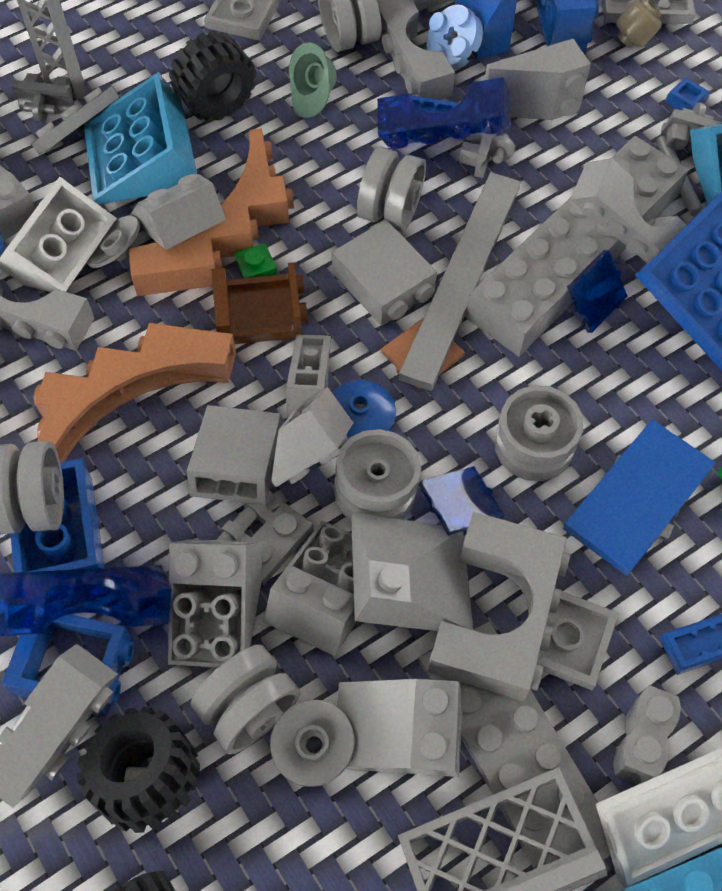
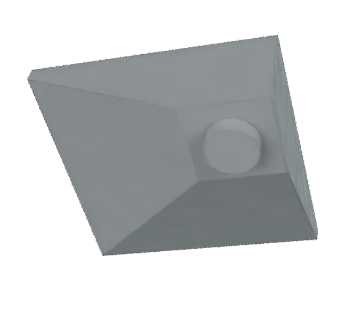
[351,512,473,631]

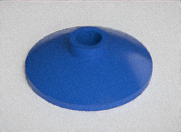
[332,380,396,439]

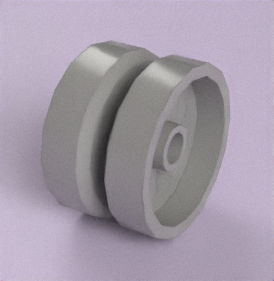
[318,0,381,52]
[357,146,426,231]
[495,385,583,481]
[334,429,421,520]
[0,441,64,534]
[190,645,301,755]

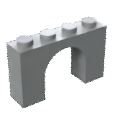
[428,511,570,701]

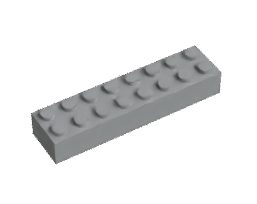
[465,136,689,357]

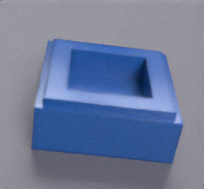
[665,77,711,110]

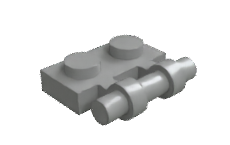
[216,490,313,586]

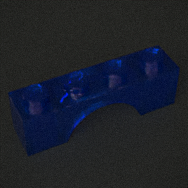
[377,77,511,149]
[0,565,172,637]

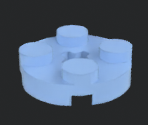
[427,5,483,70]

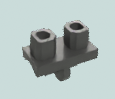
[11,73,74,123]

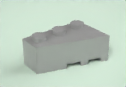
[0,644,118,808]

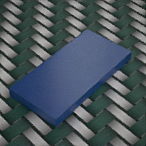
[563,419,716,576]

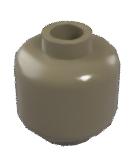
[616,0,662,48]

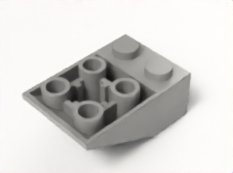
[263,521,356,656]
[168,539,262,667]

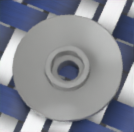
[86,215,140,268]
[270,700,355,787]

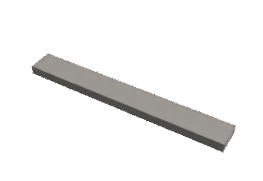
[398,172,521,391]

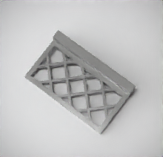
[398,767,607,891]

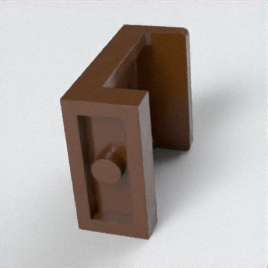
[211,262,308,344]

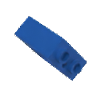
[1,605,134,717]

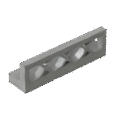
[17,0,88,100]

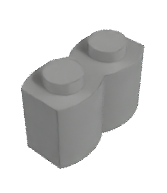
[613,685,681,785]

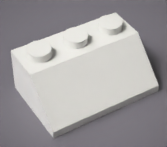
[0,177,117,292]

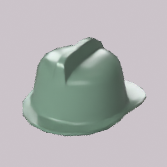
[289,42,337,119]

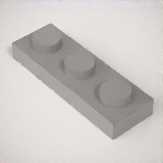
[602,0,695,24]
[31,86,119,154]

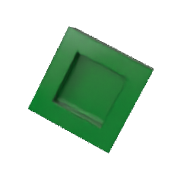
[234,243,277,279]

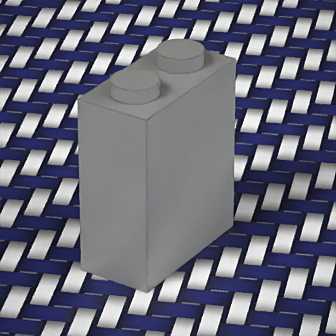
[332,220,437,326]
[187,405,281,505]

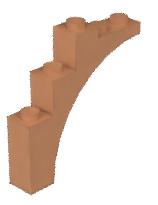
[129,128,294,296]
[34,323,236,463]

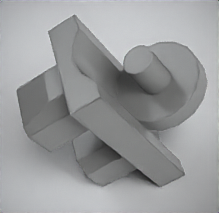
[661,102,722,150]
[459,112,515,178]

